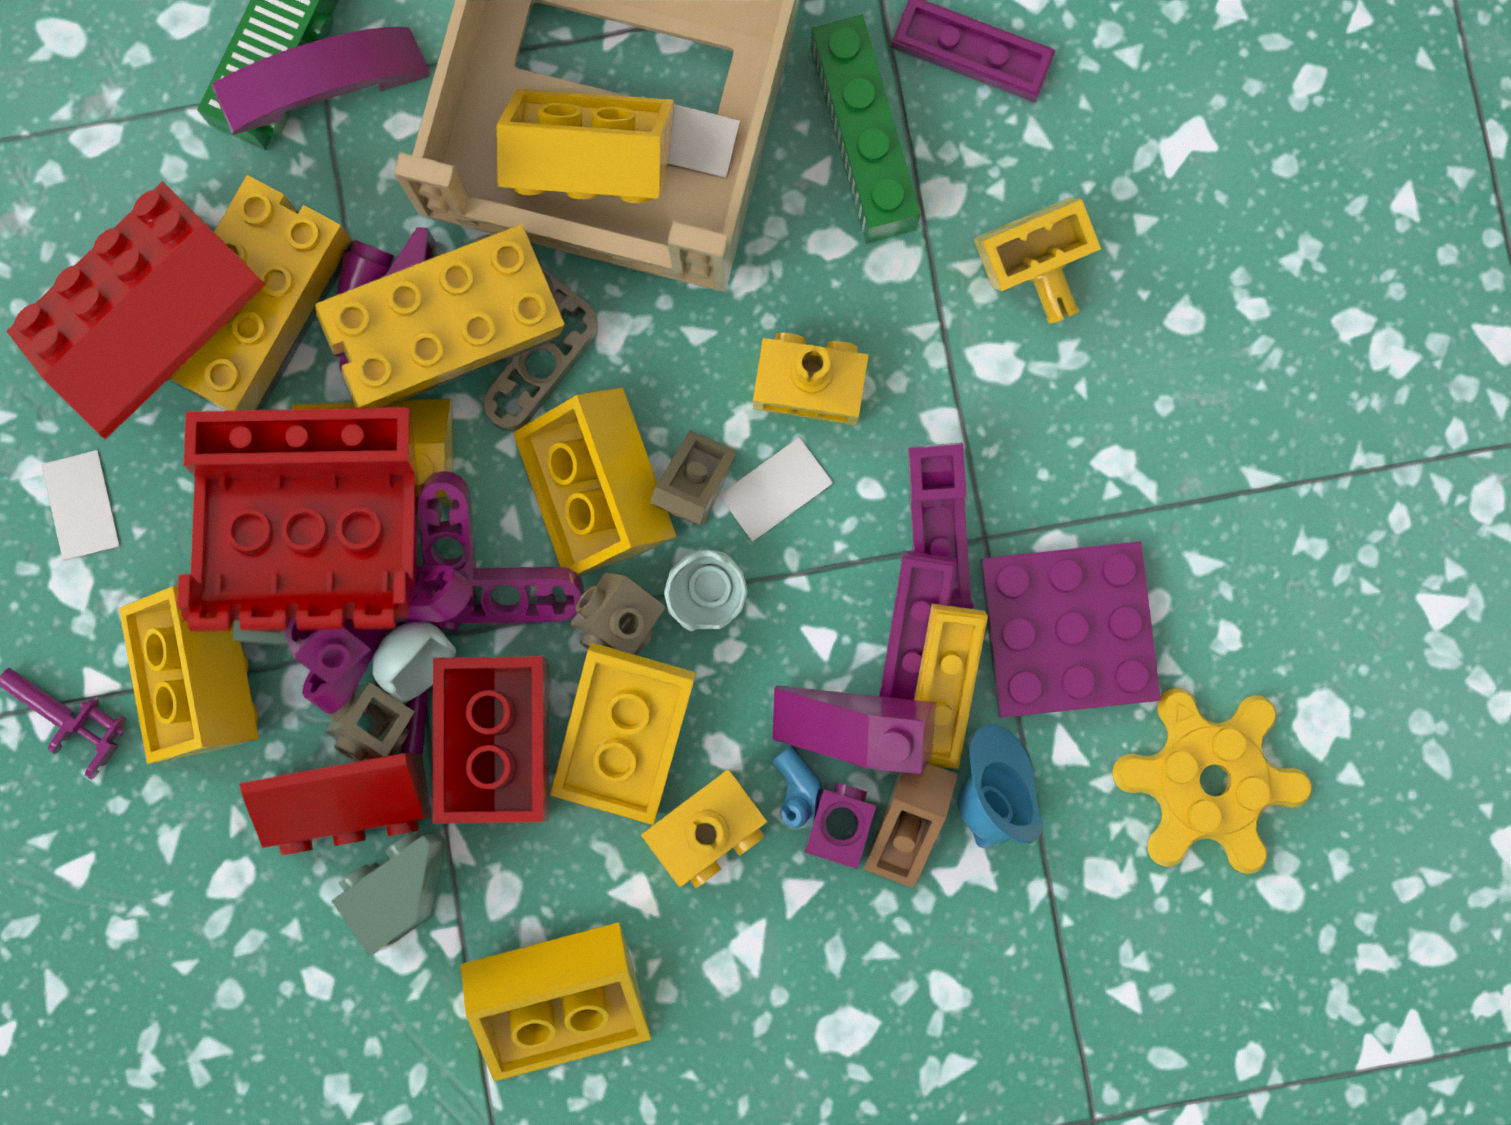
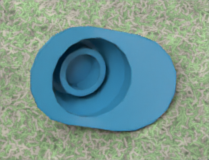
[957,724,1043,848]

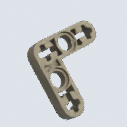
[472,234,598,431]

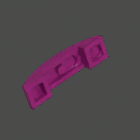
[212,27,430,135]
[908,442,974,609]

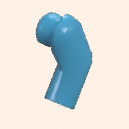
[771,745,822,828]

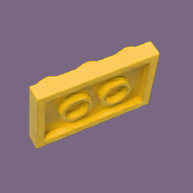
[550,642,697,825]

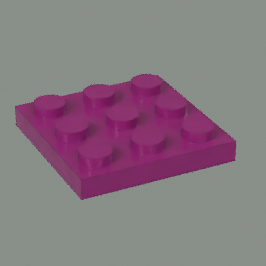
[980,541,1161,718]

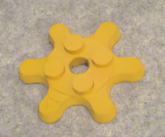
[1112,688,1312,874]

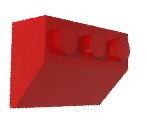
[433,656,550,823]
[239,753,432,856]

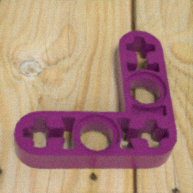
[418,471,584,624]
[302,565,472,714]

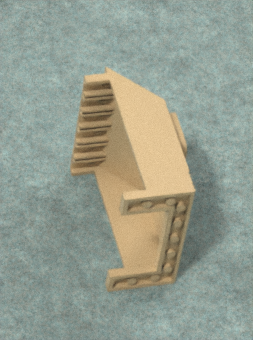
[394,0,800,292]

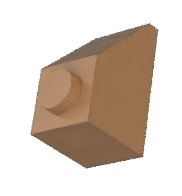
[863,763,958,889]

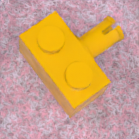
[973,197,1101,324]
[753,333,869,425]
[641,769,767,888]

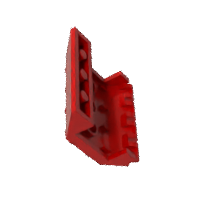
[6,181,266,440]
[177,407,418,632]

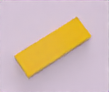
[914,604,988,769]

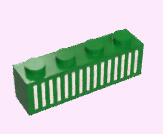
[197,0,338,150]
[810,14,920,244]

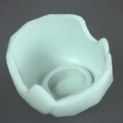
[664,550,748,631]
[373,621,456,703]

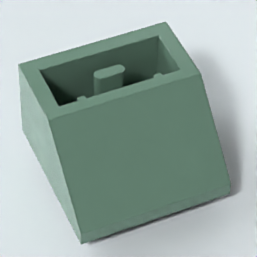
[331,830,446,956]

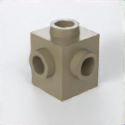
[570,572,665,655]
[325,682,415,762]

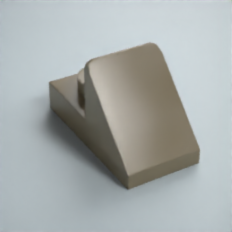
[650,430,738,525]

